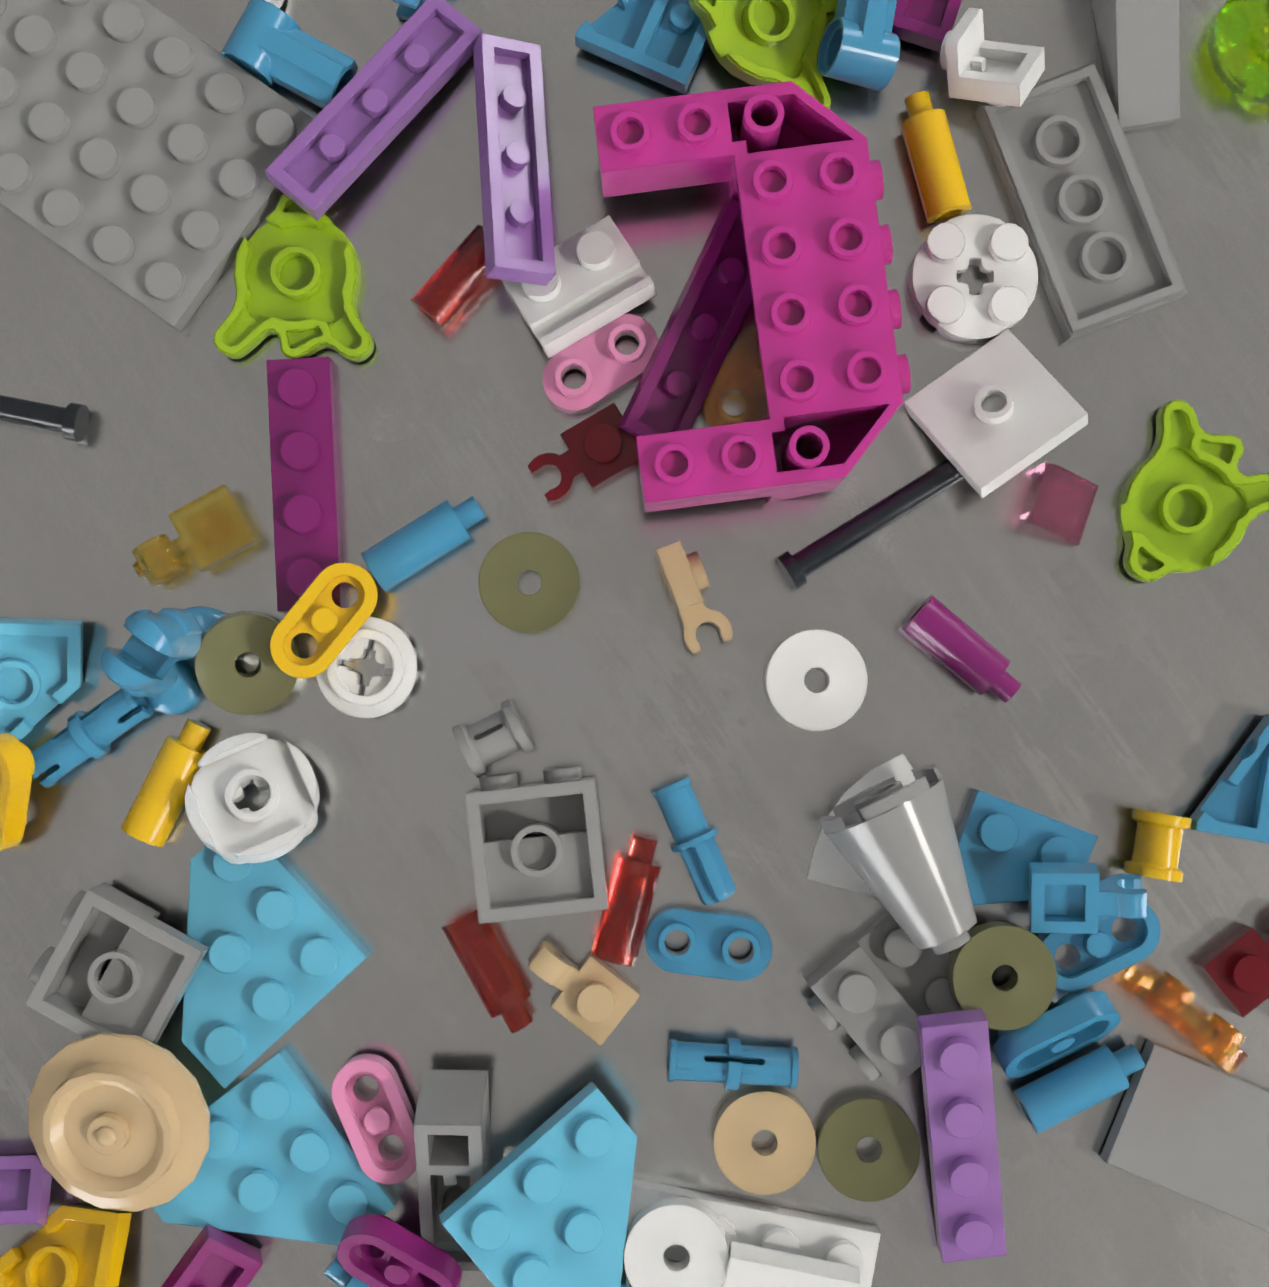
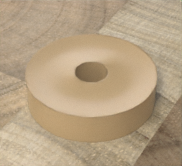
[712,1085,816,1195]

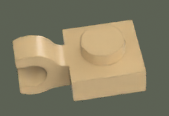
[655,541,733,654]
[527,939,641,1046]

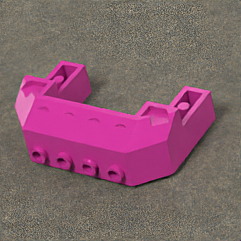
[593,81,911,513]

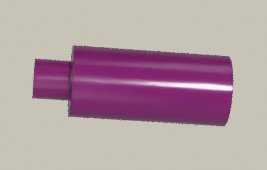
[902,595,1021,703]

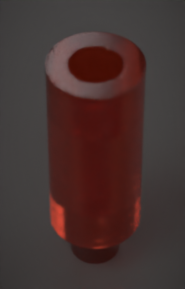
[410,224,492,331]
[591,834,662,966]
[441,906,534,1034]

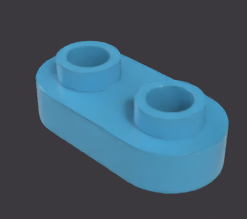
[1038,905,1161,991]
[645,906,772,981]
[992,988,1121,1078]

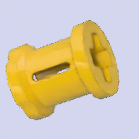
[1123,808,1192,882]

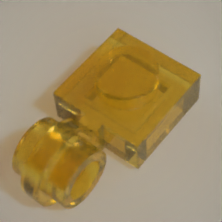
[132,484,259,586]

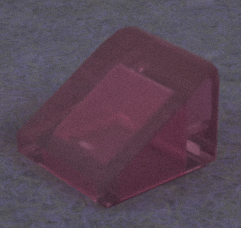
[1017,461,1098,546]

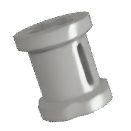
[452,698,535,778]

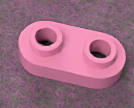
[543,314,658,415]
[331,1054,416,1185]

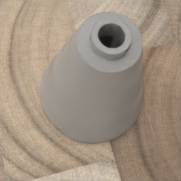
[819,764,977,955]

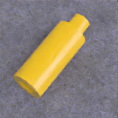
[901,91,972,224]
[121,718,211,847]

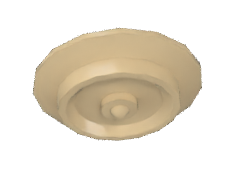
[28,1032,210,1212]

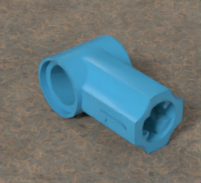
[220,0,358,109]
[817,0,900,92]

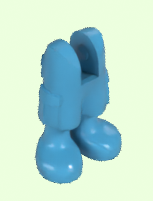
[100,606,226,715]

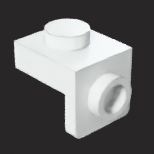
[940,7,1045,107]

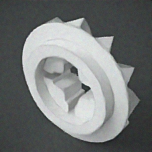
[316,617,418,718]

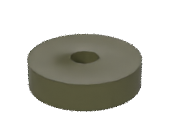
[478,532,580,634]
[193,611,300,715]
[947,921,1057,1031]
[815,1092,920,1202]

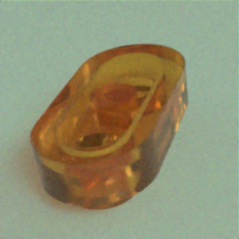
[703,322,767,427]
[1130,971,1249,1077]

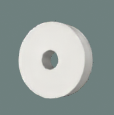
[764,629,868,731]
[624,1197,729,1287]

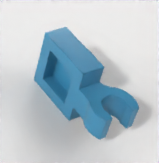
[1029,862,1147,934]

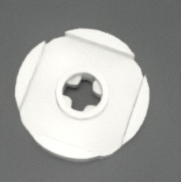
[908,214,1038,344]
[185,732,320,865]

